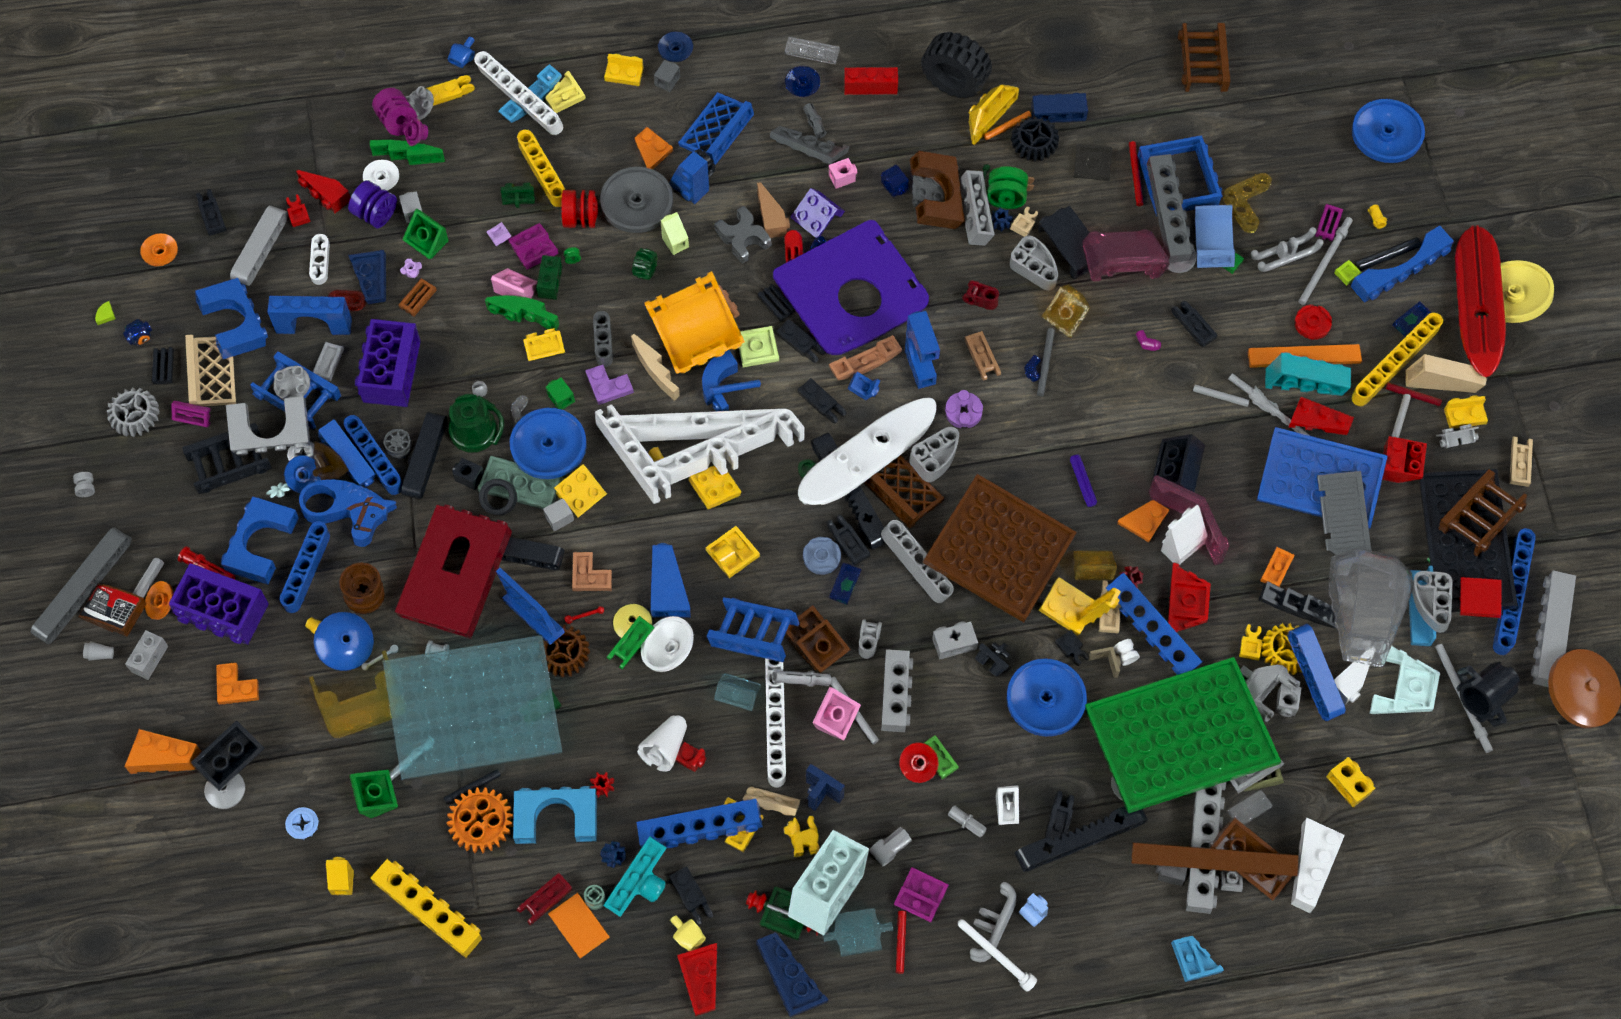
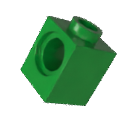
[546,377,575,410]

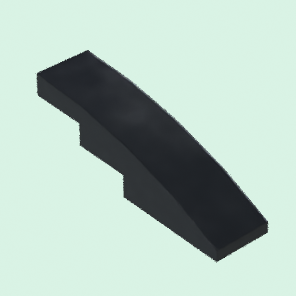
[1259,581,1342,629]

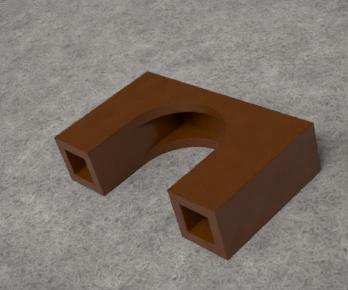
[910,151,965,229]

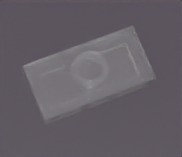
[1227,790,1273,825]

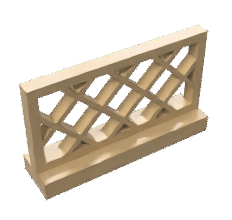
[185,335,236,406]

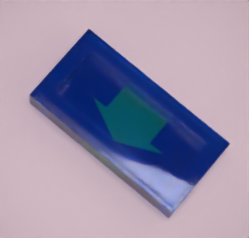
[1393,301,1432,337]
[829,563,861,605]

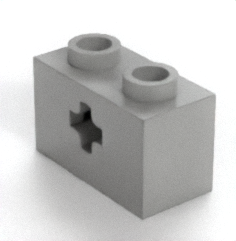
[932,621,978,660]
[125,630,168,680]

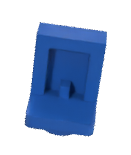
[847,372,880,400]

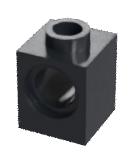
[452,458,484,490]

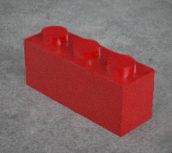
[844,67,898,95]

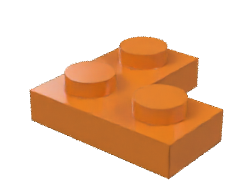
[216,663,259,705]

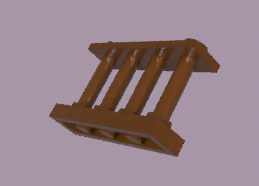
[1178,23,1230,92]
[1439,469,1527,556]

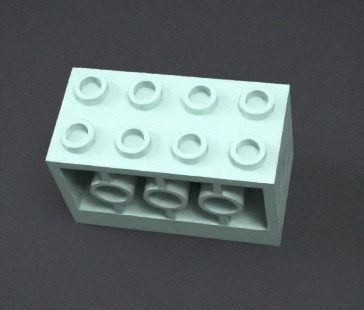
[788,830,869,935]

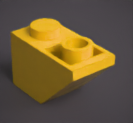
[326,857,354,895]

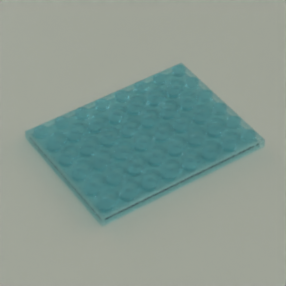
[383,635,562,780]

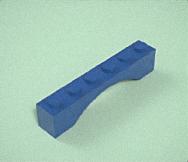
[1351,226,1454,303]

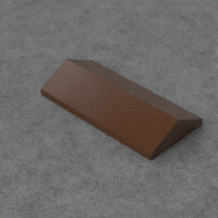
[1210,817,1293,901]

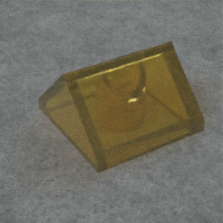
[1073,551,1117,580]

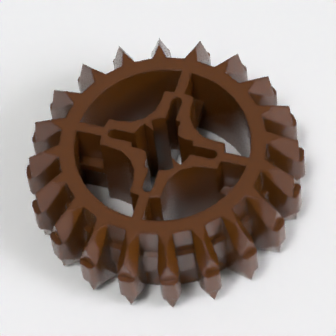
[536,625,590,678]

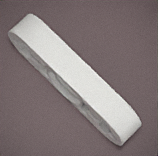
[309,234,330,285]

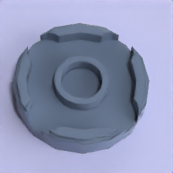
[803,537,841,575]

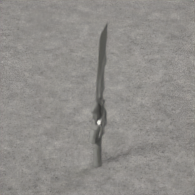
[1228,373,1310,436]

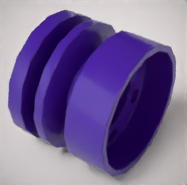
[348,180,397,228]

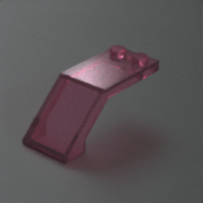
[1149,475,1229,565]

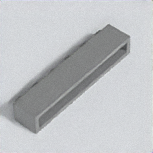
[1531,570,1576,687]

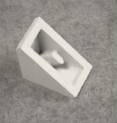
[995,786,1019,825]

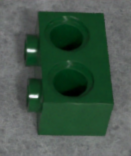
[537,255,563,300]

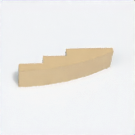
[631,334,680,401]

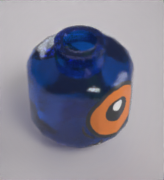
[123,319,153,346]

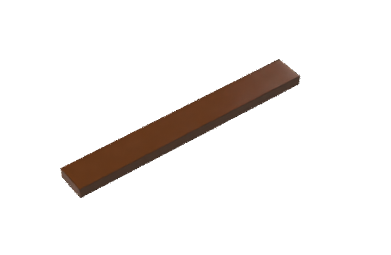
[1131,842,1299,876]

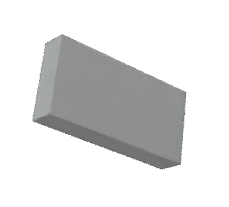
[313,342,344,381]

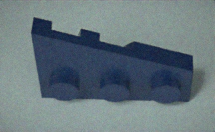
[348,250,386,304]

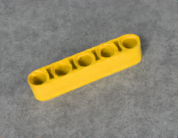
[517,130,565,207]

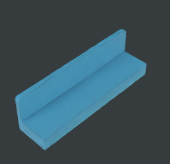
[1408,566,1436,646]

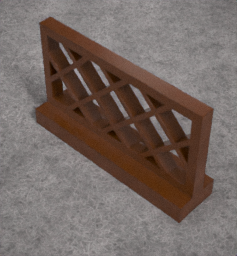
[863,455,944,529]

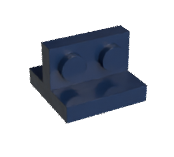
[806,764,845,811]

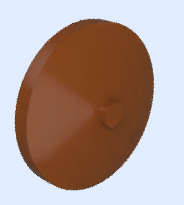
[1548,649,1621,728]

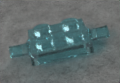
[823,908,893,957]

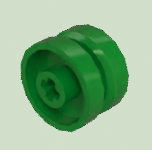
[987,166,1029,209]

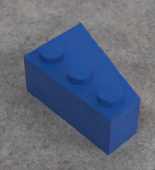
[669,152,709,204]

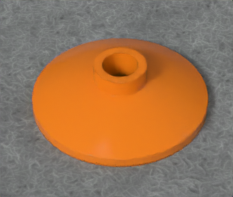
[141,233,178,266]
[145,581,173,620]

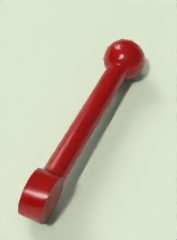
[565,606,604,624]

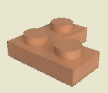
[572,552,612,591]

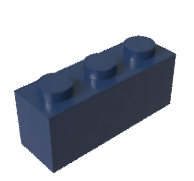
[1031,93,1088,123]

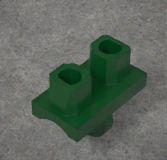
[501,183,535,208]

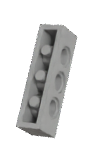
[959,170,994,246]
[881,649,913,732]

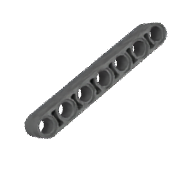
[31,527,132,644]

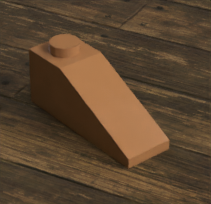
[757,182,790,238]

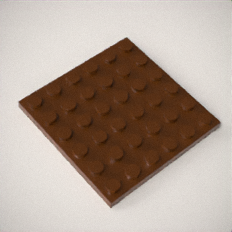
[922,474,1077,623]

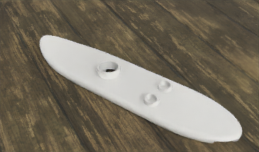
[798,398,936,505]

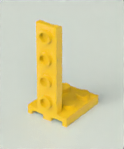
[1039,577,1121,636]

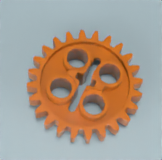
[447,787,514,853]

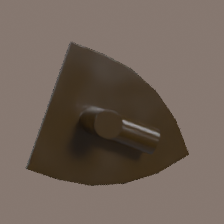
[313,441,349,480]

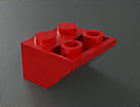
[1382,436,1427,483]

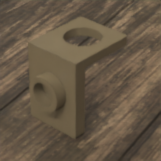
[1089,647,1121,678]

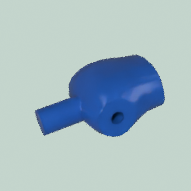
[447,37,475,68]

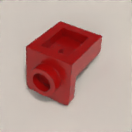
[675,742,706,772]

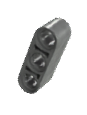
[593,311,613,367]

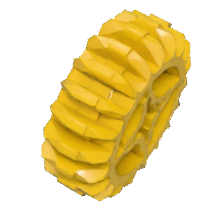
[1261,623,1302,675]

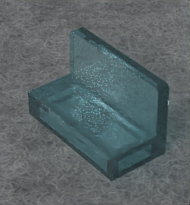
[714,673,761,711]

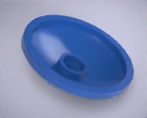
[314,612,374,671]

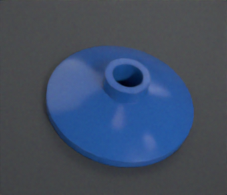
[284,455,321,493]

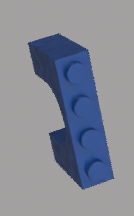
[195,278,268,359]
[268,296,352,335]
[905,311,940,389]
[221,497,299,585]

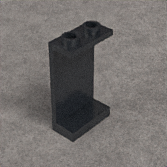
[1038,206,1106,280]

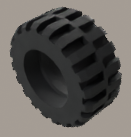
[921,32,992,98]

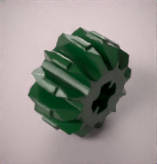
[632,248,658,280]

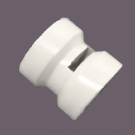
[1113,639,1140,666]

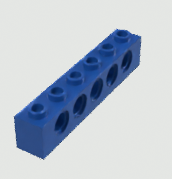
[1106,573,1203,675]
[637,799,763,848]

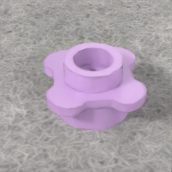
[400,259,422,278]

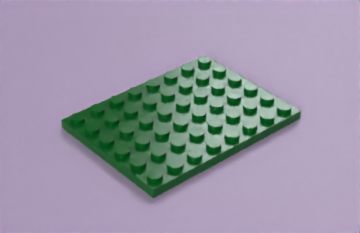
[1085,657,1281,813]

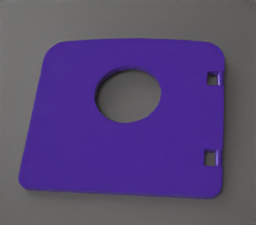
[773,220,929,355]

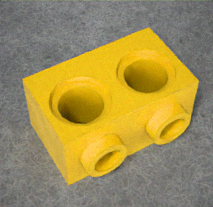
[1326,757,1375,807]

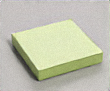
[739,326,779,367]

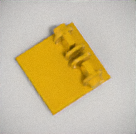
[554,464,607,517]

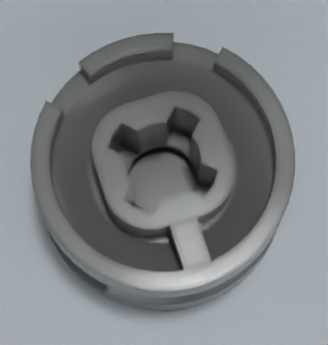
[384,429,412,459]

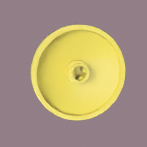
[1485,260,1554,323]

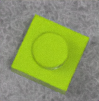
[1334,260,1362,286]

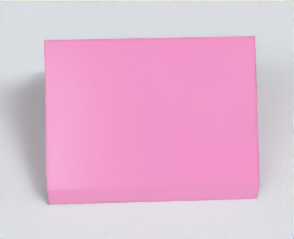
[491,268,538,299]
[813,687,861,740]

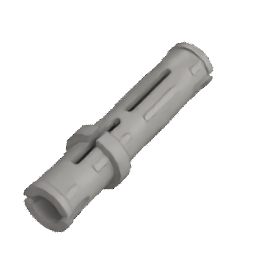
[772,670,831,687]

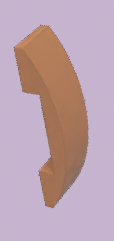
[829,335,902,380]

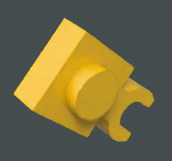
[1239,624,1262,661]

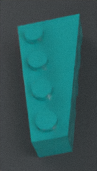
[1265,353,1351,396]

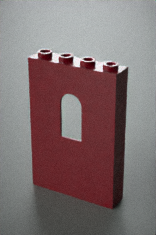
[395,504,512,639]

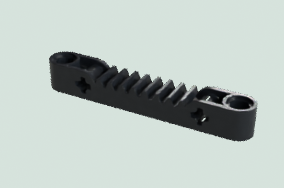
[811,432,886,550]
[1014,806,1148,872]

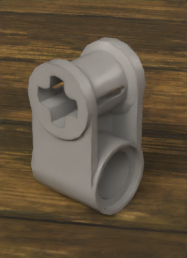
[858,619,882,659]

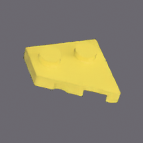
[545,71,585,113]

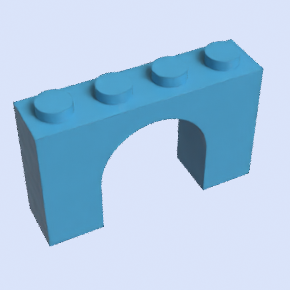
[513,786,597,844]

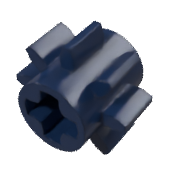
[991,208,1012,232]
[601,841,626,868]

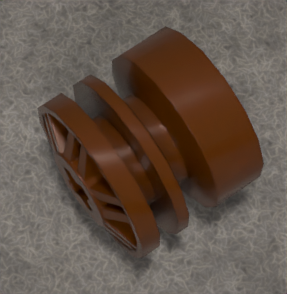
[339,562,385,614]

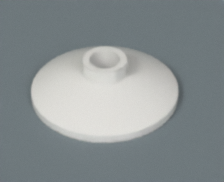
[363,160,399,190]

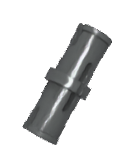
[803,103,827,138]

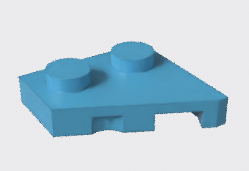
[1171,936,1224,982]

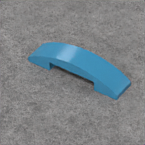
[499,64,562,123]

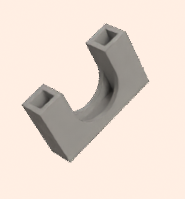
[226,397,310,455]

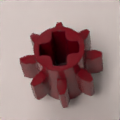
[1119,566,1143,588]

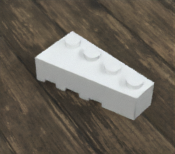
[1291,818,1345,913]

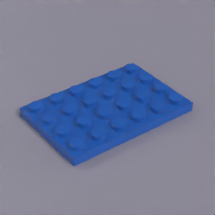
[1256,427,1388,529]

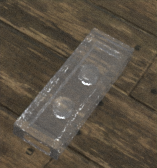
[785,37,840,64]

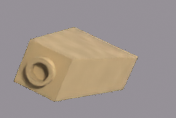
[1406,354,1487,393]

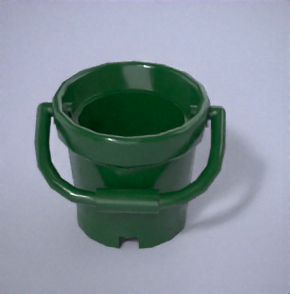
[449,394,504,453]

